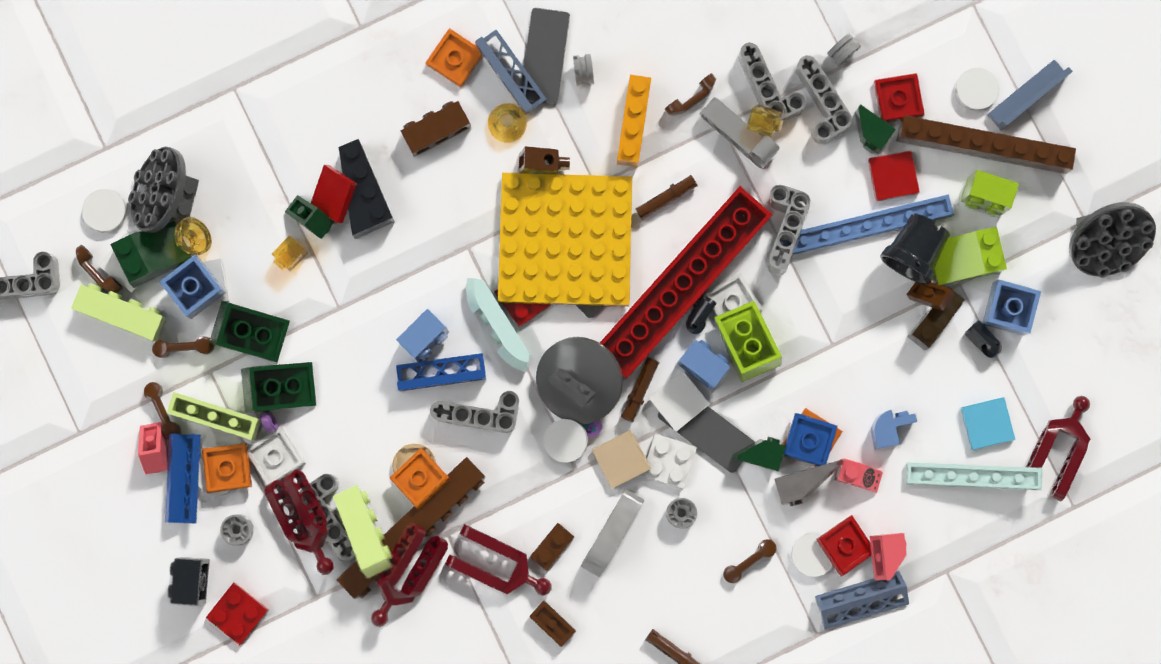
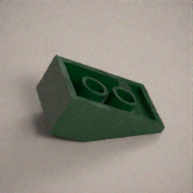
[110,221,192,288]
[209,301,290,363]
[241,362,316,413]

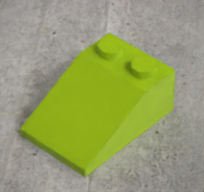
[934,226,1007,285]
[714,301,782,383]

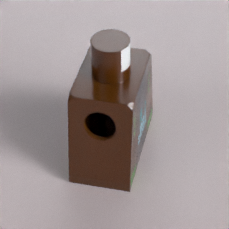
[518,146,570,174]

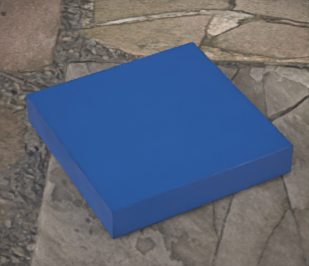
[783,413,838,466]

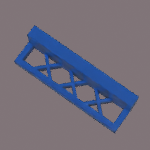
[396,353,486,392]
[165,434,201,524]

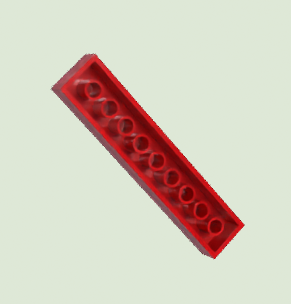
[600,186,773,380]

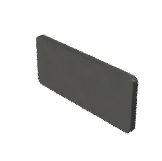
[520,8,570,105]
[657,406,755,473]

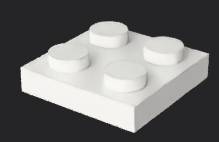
[641,433,697,489]

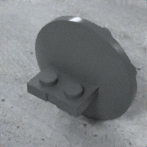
[128,146,199,233]
[1069,202,1156,278]
[536,337,623,424]

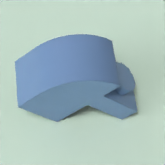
[871,409,917,449]

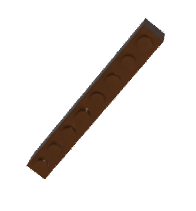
[896,115,1076,174]
[336,457,486,599]

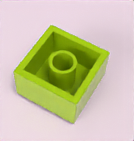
[960,170,1019,217]

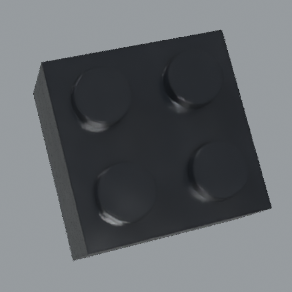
[167,557,210,605]

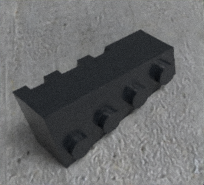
[338,138,395,239]

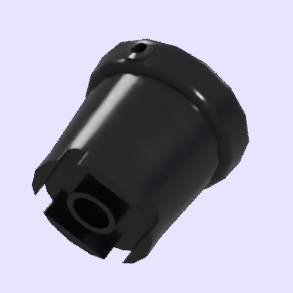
[880,214,950,285]

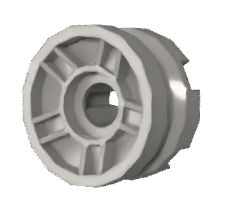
[827,33,861,67]
[573,54,594,86]
[666,498,698,529]
[220,514,254,545]

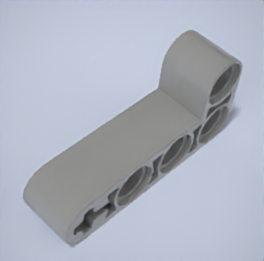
[738,42,806,125]
[796,55,852,144]
[699,97,780,169]
[768,184,811,276]
[0,251,60,300]
[430,391,520,433]
[299,474,356,561]
[580,489,645,578]

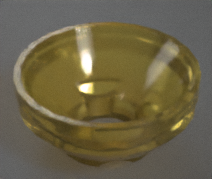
[488,103,527,143]
[175,217,212,256]

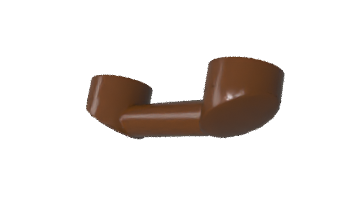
[664,73,716,116]
[75,244,123,293]
[152,336,215,358]
[144,382,181,439]
[723,539,777,583]

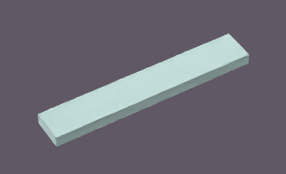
[906,462,1042,491]

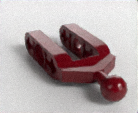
[1026,395,1091,502]
[265,469,334,575]
[371,523,448,627]
[445,524,552,596]

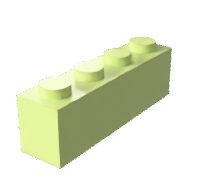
[71,283,167,342]
[166,392,261,441]
[333,485,392,578]

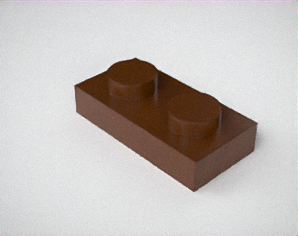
[906,282,955,311]
[530,523,575,571]
[529,600,576,647]

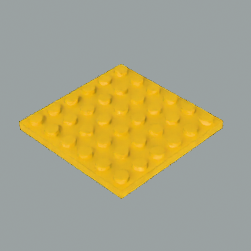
[498,172,632,307]

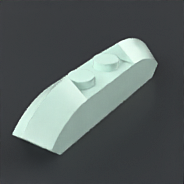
[466,278,530,372]

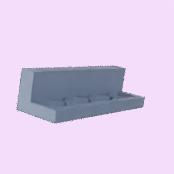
[475,29,547,115]
[987,59,1073,130]
[815,571,909,629]

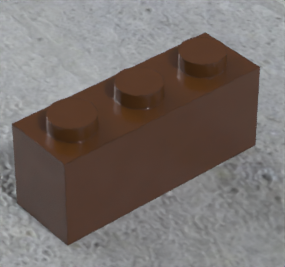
[400,101,471,157]

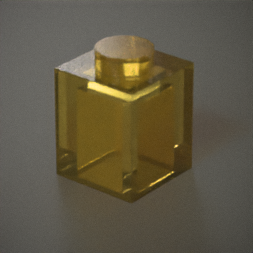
[746,104,783,137]
[272,235,308,271]

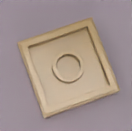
[592,430,651,489]

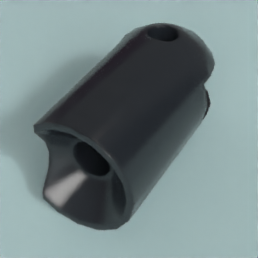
[686,295,717,334]
[964,320,1002,358]

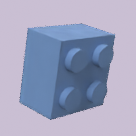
[159,255,227,319]
[982,279,1041,336]
[396,308,449,362]
[676,339,730,390]

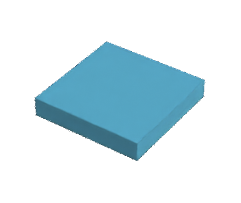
[960,397,1016,450]

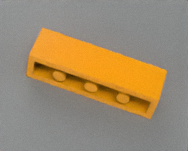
[616,74,651,168]

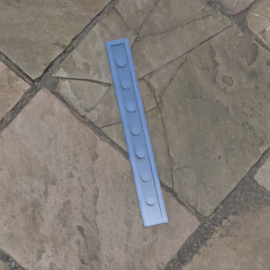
[781,194,954,255]

